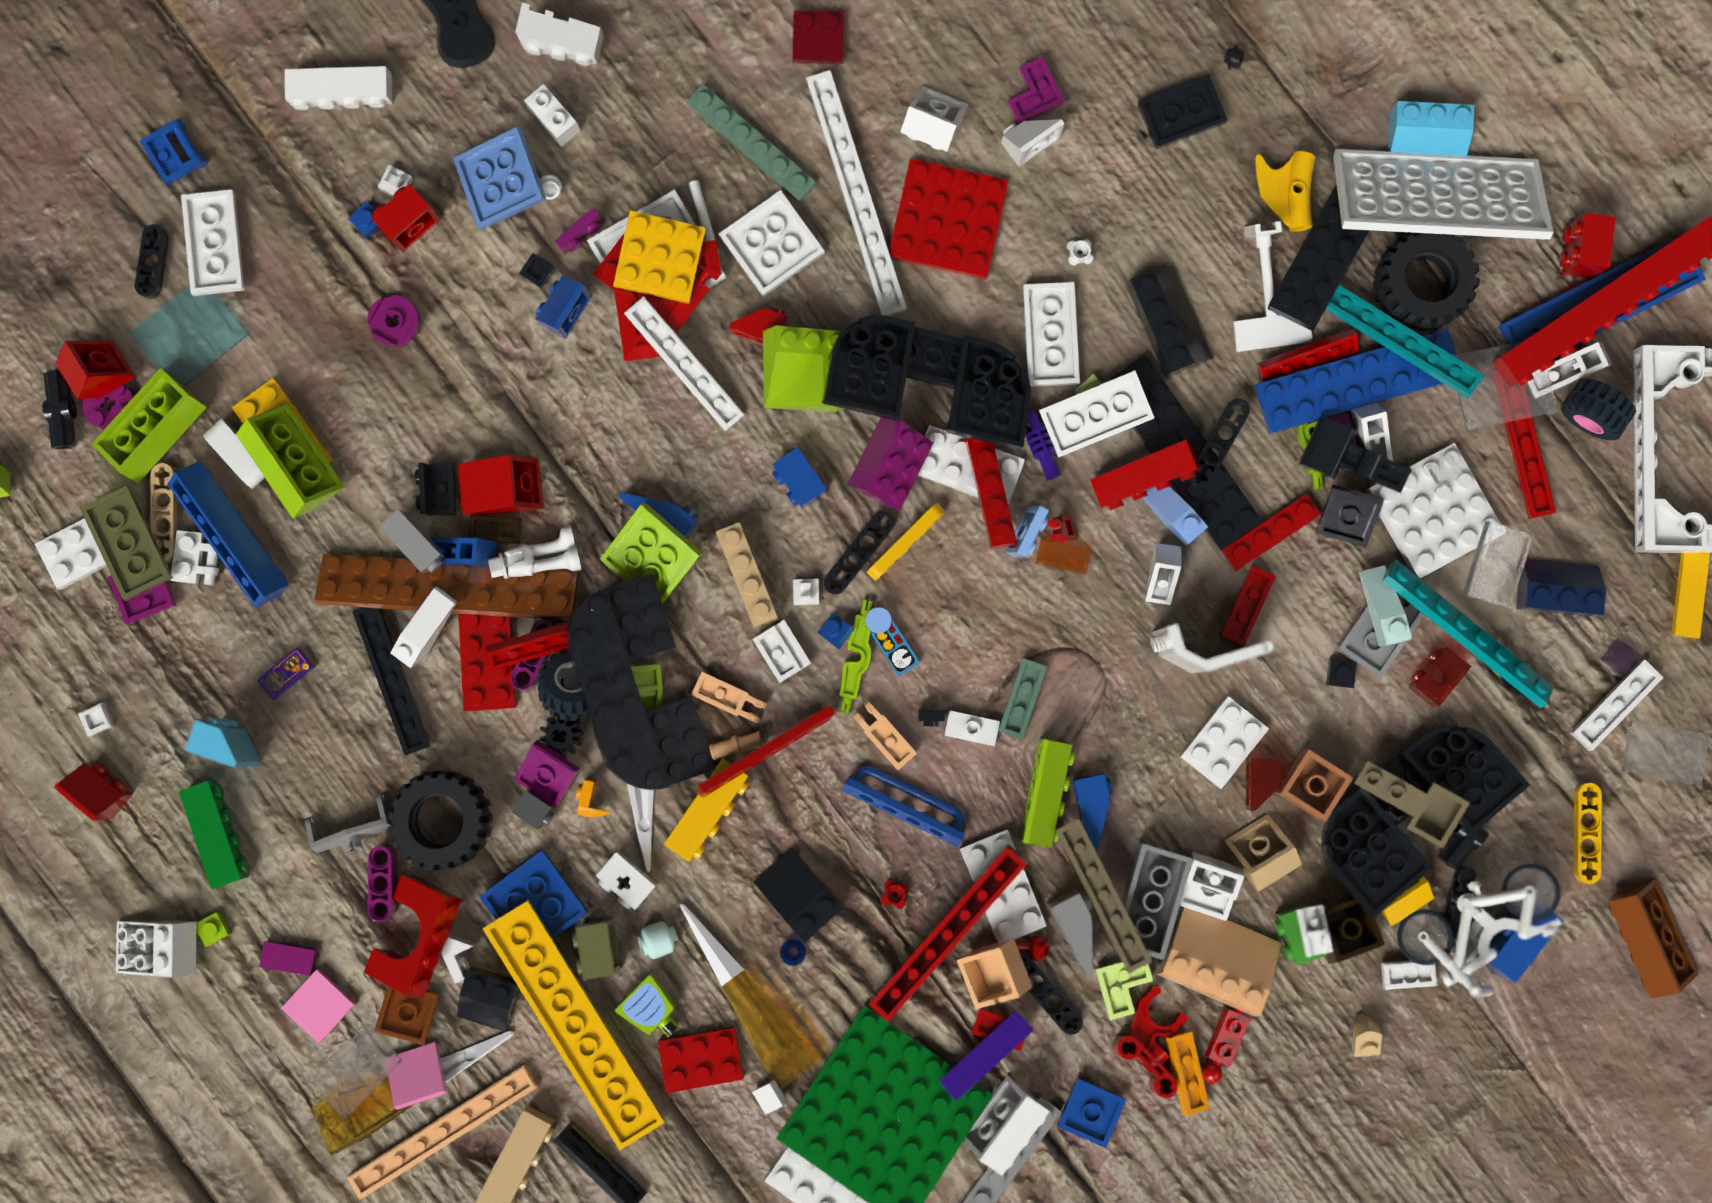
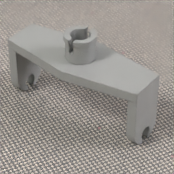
[305,793,391,853]

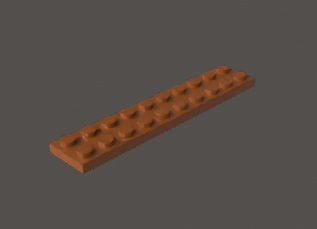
[314,553,579,621]

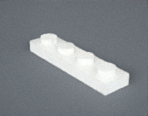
[1570,659,1664,751]

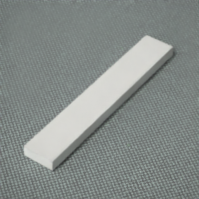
[624,297,745,431]

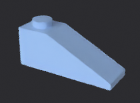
[1142,487,1208,546]

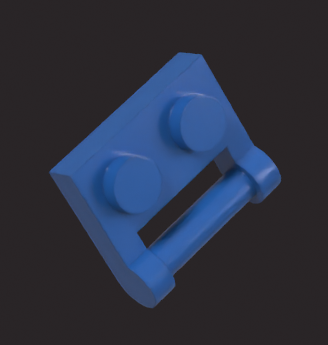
[140,119,207,186]

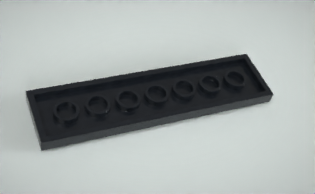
[1106,354,1263,551]

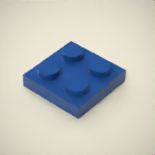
[1057,1077,1126,1148]

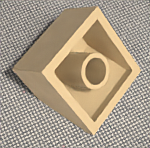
[1224,814,1302,892]

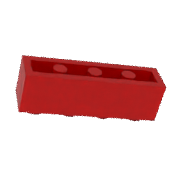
[1090,440,1201,511]

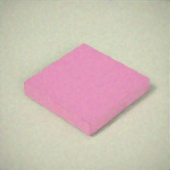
[281,969,356,1044]
[386,1042,447,1110]

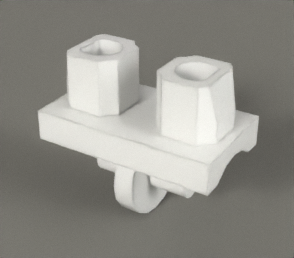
[1296,904,1333,957]

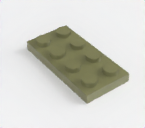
[80,485,173,601]

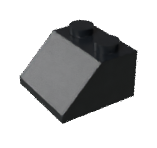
[457,966,520,1032]

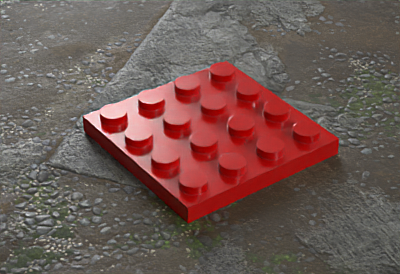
[889,158,1009,280]

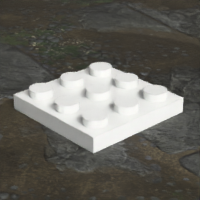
[719,190,825,297]

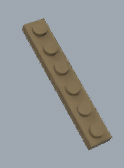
[1056,819,1153,974]

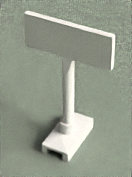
[1233,221,1313,352]

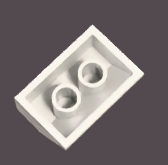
[964,1075,1050,1176]

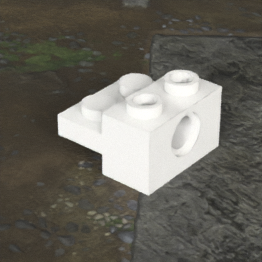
[1180,851,1244,921]

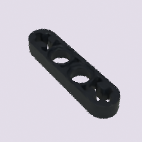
[1188,398,1250,489]
[824,511,894,595]
[1019,951,1083,1035]

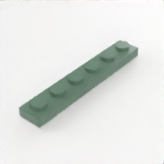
[686,84,816,203]

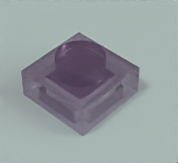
[1601,639,1640,675]

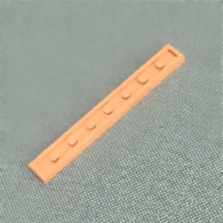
[346,1064,539,1200]

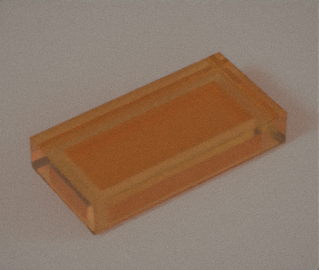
[1035,539,1091,575]

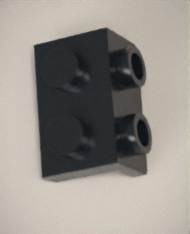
[415,463,456,516]

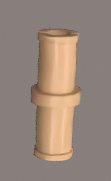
[709,731,763,760]

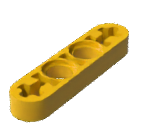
[866,502,946,582]
[1573,782,1602,884]

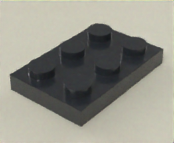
[1137,74,1228,150]

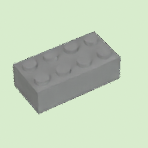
[1110,842,1193,960]

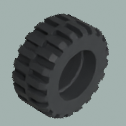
[1373,232,1480,331]
[387,770,493,871]

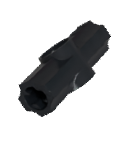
[42,370,77,450]

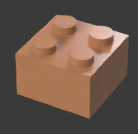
[1275,749,1353,822]

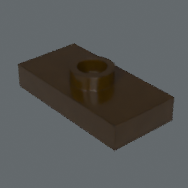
[468,515,523,544]

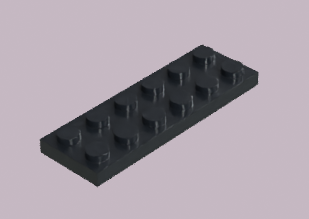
[1267,184,1370,332]

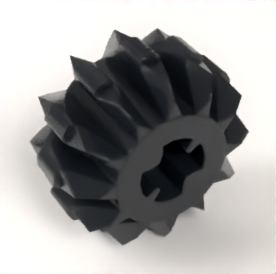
[539,714,584,758]

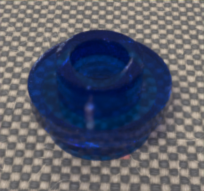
[780,939,806,966]

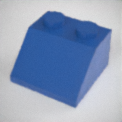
[536,276,592,340]

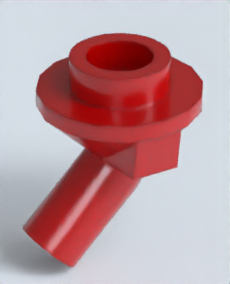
[1015,935,1050,962]

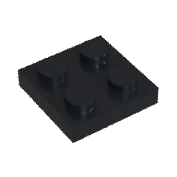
[1316,484,1384,547]

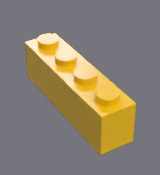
[664,758,750,862]

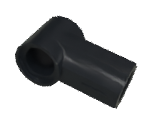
[1437,823,1489,871]

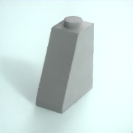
[379,509,445,573]

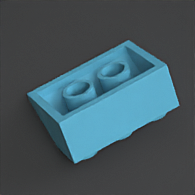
[1388,101,1474,156]
[185,717,261,768]

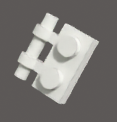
[170,530,219,586]

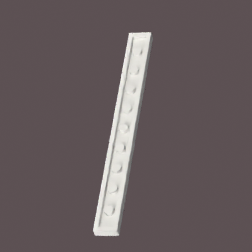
[806,70,907,316]

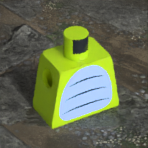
[614,972,679,1037]

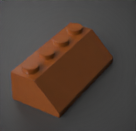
[1608,878,1699,999]

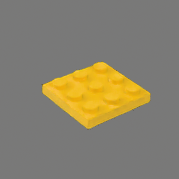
[613,210,706,304]

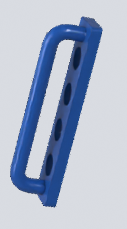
[842,765,965,847]

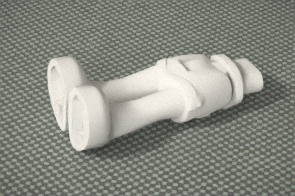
[488,525,581,579]

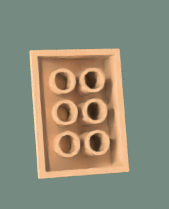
[1157,907,1282,1016]

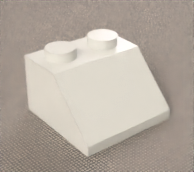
[901,85,969,152]

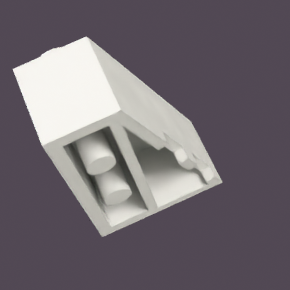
[515,2,604,66]

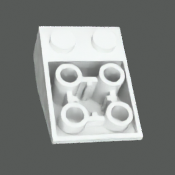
[116,920,197,977]

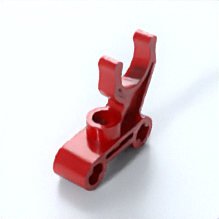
[1112,985,1188,1098]

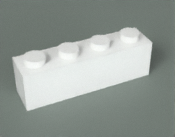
[285,66,392,110]

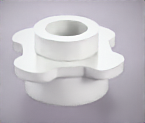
[1067,239,1093,266]

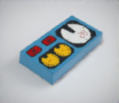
[871,620,920,677]

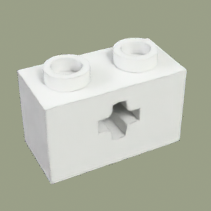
[524,84,581,147]
[596,851,658,910]

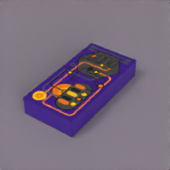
[257,648,315,700]

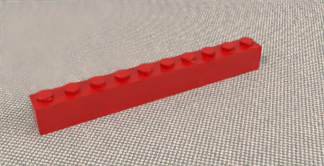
[1492,216,1712,387]

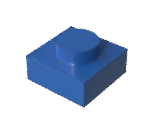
[348,201,379,238]
[818,613,854,649]

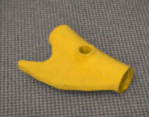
[1255,151,1316,232]

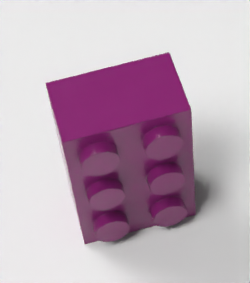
[848,418,933,511]

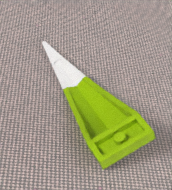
[627,664,663,873]

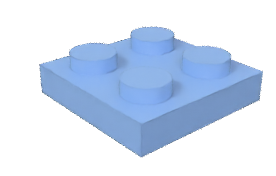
[1004,506,1049,557]

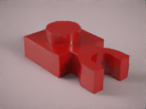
[1047,515,1077,543]

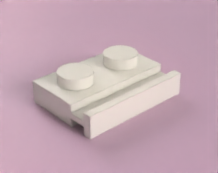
[752,620,811,683]

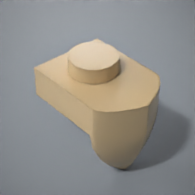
[1352,1013,1382,1057]

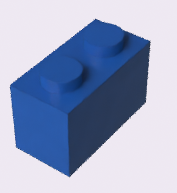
[772,447,827,509]

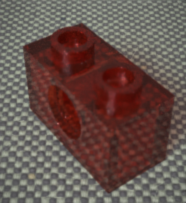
[1408,647,1472,707]

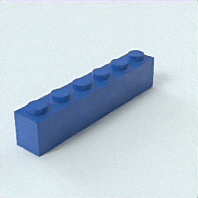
[167,461,289,608]

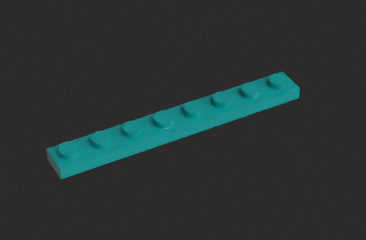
[1326,285,1485,399]
[1382,560,1554,708]

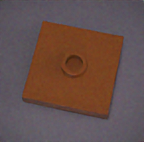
[374,986,441,1046]

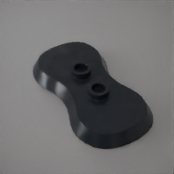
[422,0,495,68]

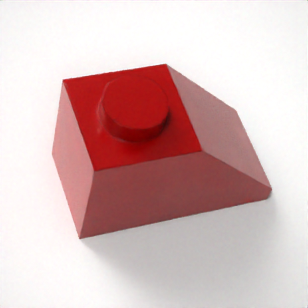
[729,307,788,344]

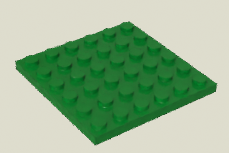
[776,1005,993,1203]

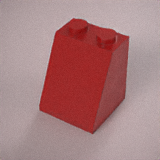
[458,455,543,515]

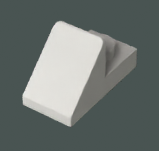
[441,933,477,984]

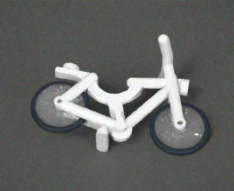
[1397,864,1562,997]

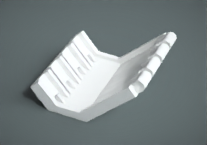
[1150,624,1274,674]

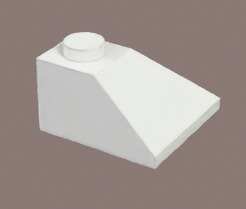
[1001,119,1065,167]

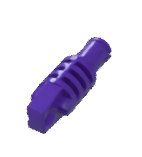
[1025,410,1062,481]

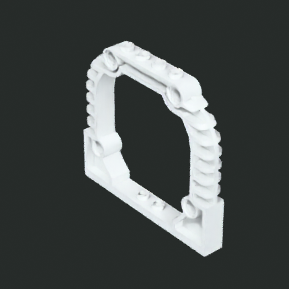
[1633,345,1712,553]

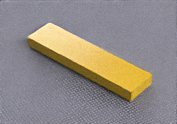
[1671,552,1710,639]

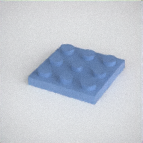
[453,127,546,230]

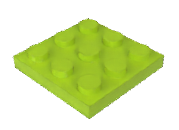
[600,502,703,605]

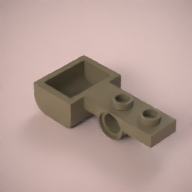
[1354,760,1470,848]

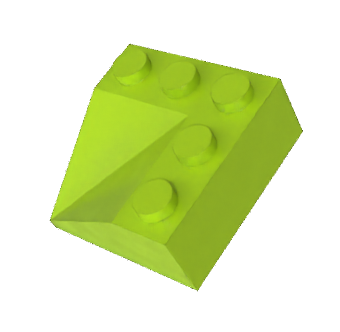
[763,326,843,412]

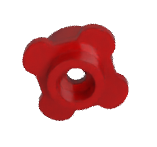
[881,880,909,909]

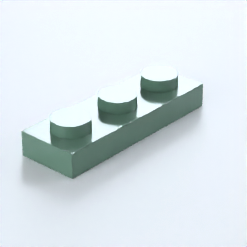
[998,658,1047,740]

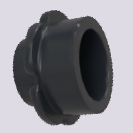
[1224,45,1245,70]

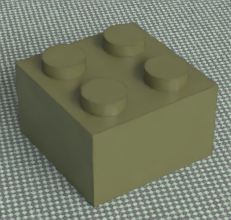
[572,917,621,980]

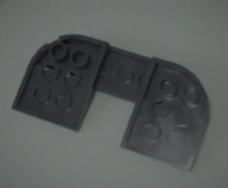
[822,315,1031,450]
[566,573,715,790]
[1321,725,1530,918]

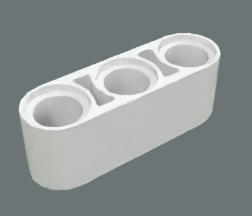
[203,418,265,489]

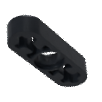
[134,224,169,299]

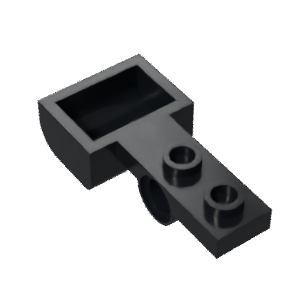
[1298,416,1412,494]

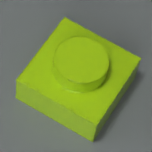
[196,911,231,948]

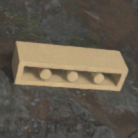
[716,522,779,629]
[475,1106,555,1203]

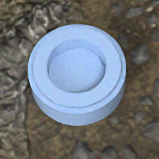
[866,607,892,633]

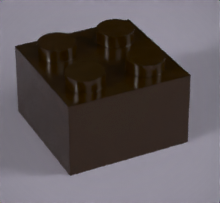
[1324,898,1385,964]

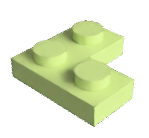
[1095,961,1153,1020]

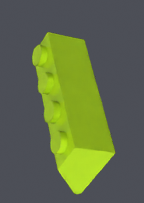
[92,368,207,483]
[236,404,345,518]
[1019,739,1075,848]

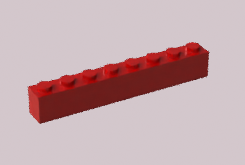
[869,844,1028,1022]

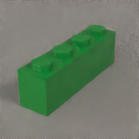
[178,780,249,890]

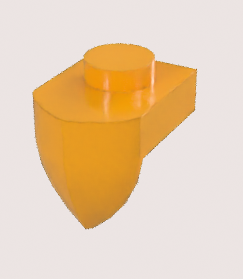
[576,779,610,817]

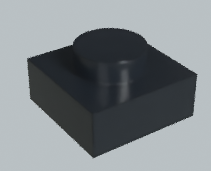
[519,253,555,289]
[1326,660,1357,688]
[918,711,945,726]

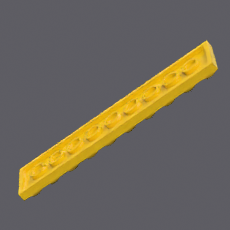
[483,900,665,1150]

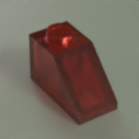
[1246,758,1286,811]

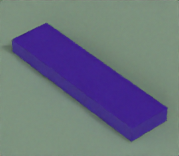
[938,1009,1034,1101]

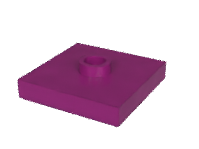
[514,740,580,808]

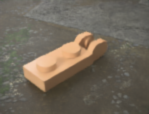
[691,672,767,723]
[852,701,917,770]

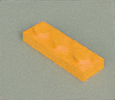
[1165,1031,1210,1116]

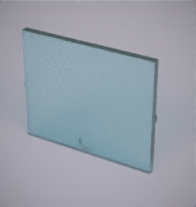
[129,285,249,387]

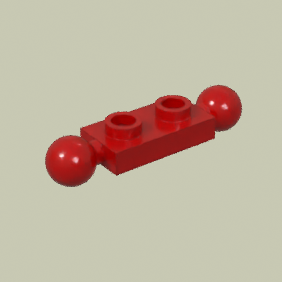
[1202,1007,1250,1084]

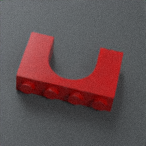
[363,875,462,998]

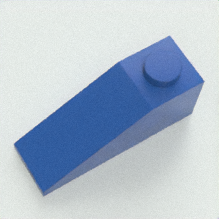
[618,492,699,538]
[429,537,497,567]
[1072,774,1113,851]

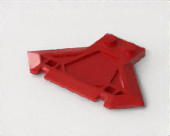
[593,234,722,362]

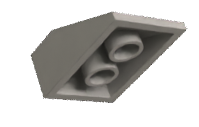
[1047,889,1093,979]

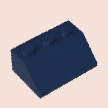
[1516,558,1606,617]

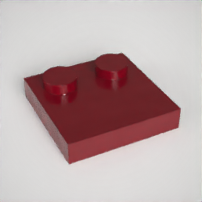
[792,11,844,64]

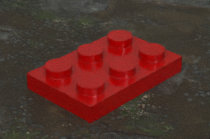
[658,1026,744,1093]

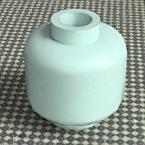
[637,921,678,959]

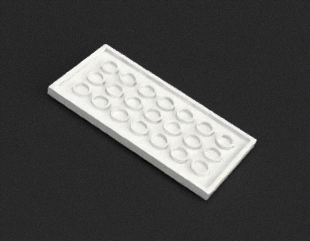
[1333,149,1553,240]

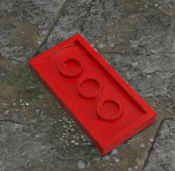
[458,613,517,712]

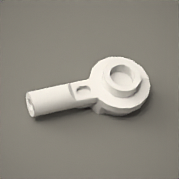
[539,174,562,201]

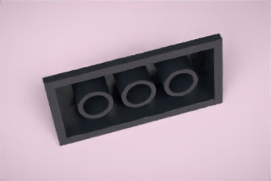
[1126,266,1213,378]

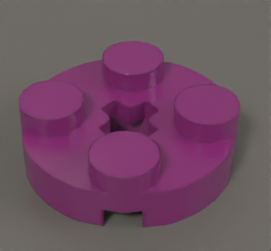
[367,295,421,347]
[83,384,135,429]

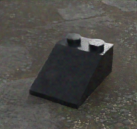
[754,848,844,943]

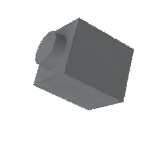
[511,790,555,829]

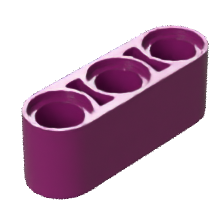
[511,619,556,691]
[368,845,398,922]

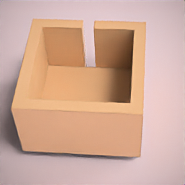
[957,938,1033,1009]

